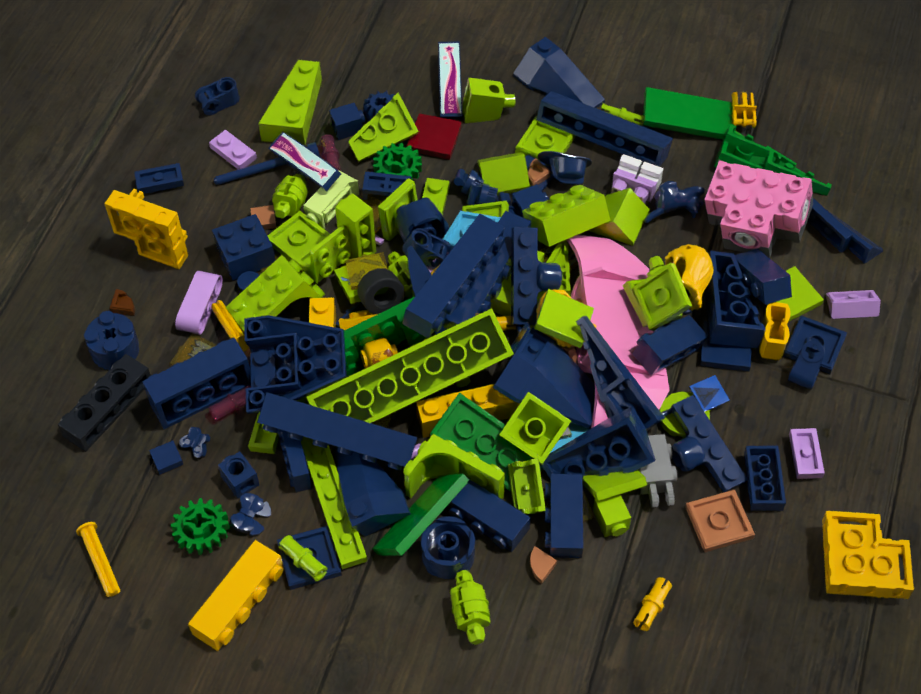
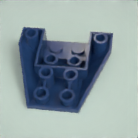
[244,315,347,414]
[493,327,595,428]

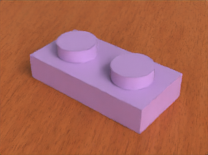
[209,130,257,170]
[789,428,824,479]

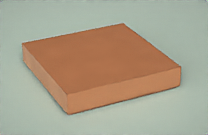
[685,490,755,553]

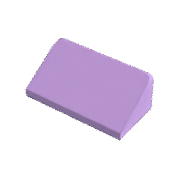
[826,290,881,319]

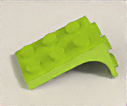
[267,211,352,283]
[225,255,325,331]
[403,434,505,499]

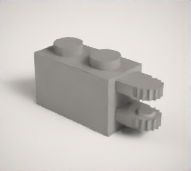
[638,434,677,507]

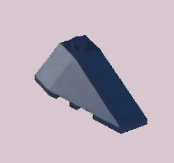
[513,37,605,108]
[541,406,656,478]
[334,447,411,537]

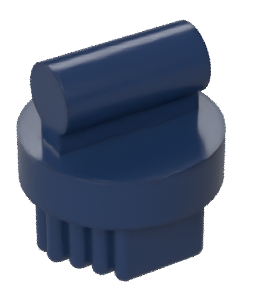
[454,169,484,195]
[466,183,498,205]

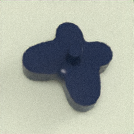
[179,427,210,458]

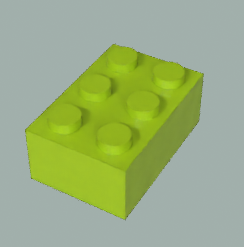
[522,185,611,247]

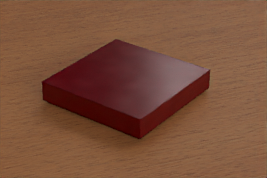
[407,113,462,160]

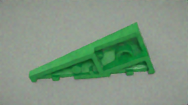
[714,123,832,196]

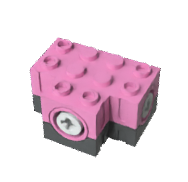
[705,161,813,258]

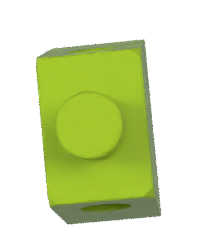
[462,78,515,123]

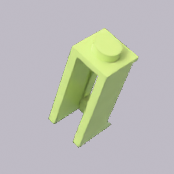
[304,169,359,229]

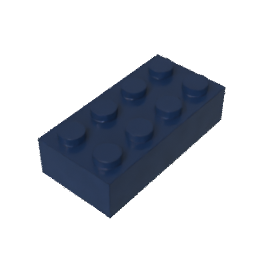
[278,429,312,492]
[744,446,786,511]

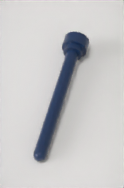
[213,142,320,185]

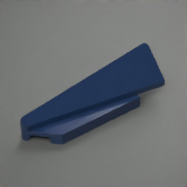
[807,198,883,264]

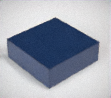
[149,441,184,474]

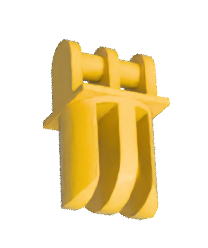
[732,92,757,128]

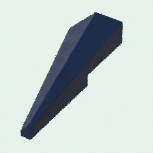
[576,316,665,431]

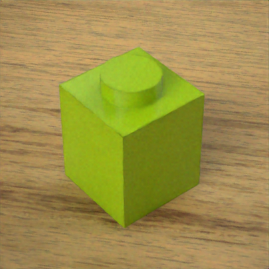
[593,494,631,537]

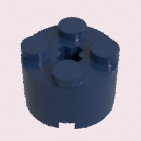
[395,197,449,243]
[84,311,139,370]
[421,517,475,579]

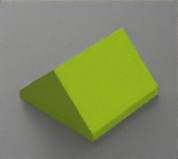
[478,152,530,195]
[590,188,650,246]
[499,392,571,464]

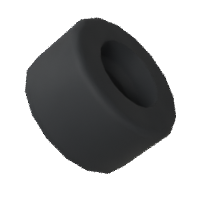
[357,268,405,315]

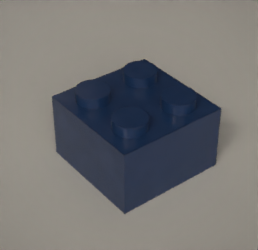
[212,214,276,281]

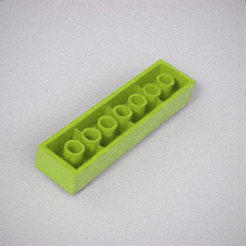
[307,308,514,423]

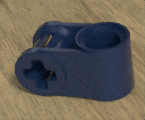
[195,77,240,115]
[402,228,451,270]
[788,340,825,390]

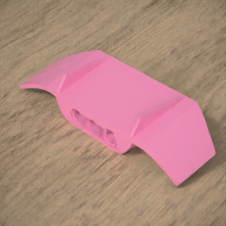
[566,235,669,428]

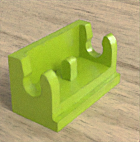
[508,458,546,515]

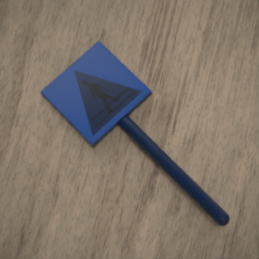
[511,321,530,354]
[661,375,730,416]

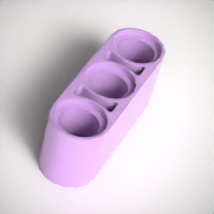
[175,271,223,335]

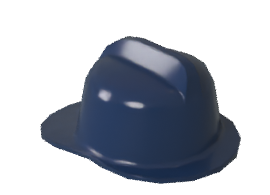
[538,151,592,185]

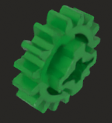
[373,143,422,180]
[171,498,230,555]

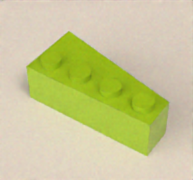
[258,60,322,146]

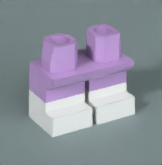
[611,154,663,203]

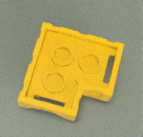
[104,189,188,269]
[822,511,914,599]

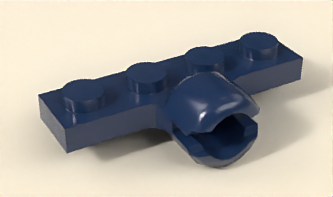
[511,227,562,326]
[670,395,748,493]

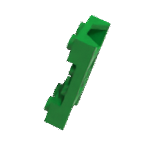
[344,297,432,377]

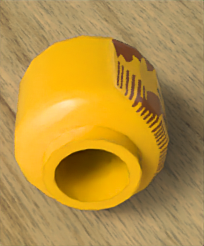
[360,338,398,369]

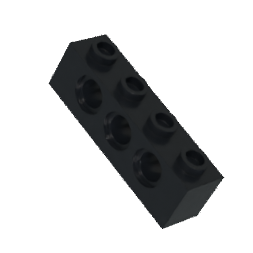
[58,354,151,452]

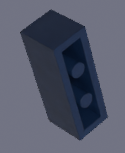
[735,249,792,305]
[632,315,709,375]
[545,474,583,558]
[447,478,531,552]

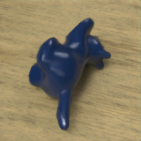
[644,181,705,223]

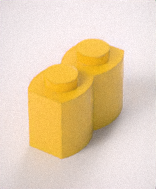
[759,302,790,360]

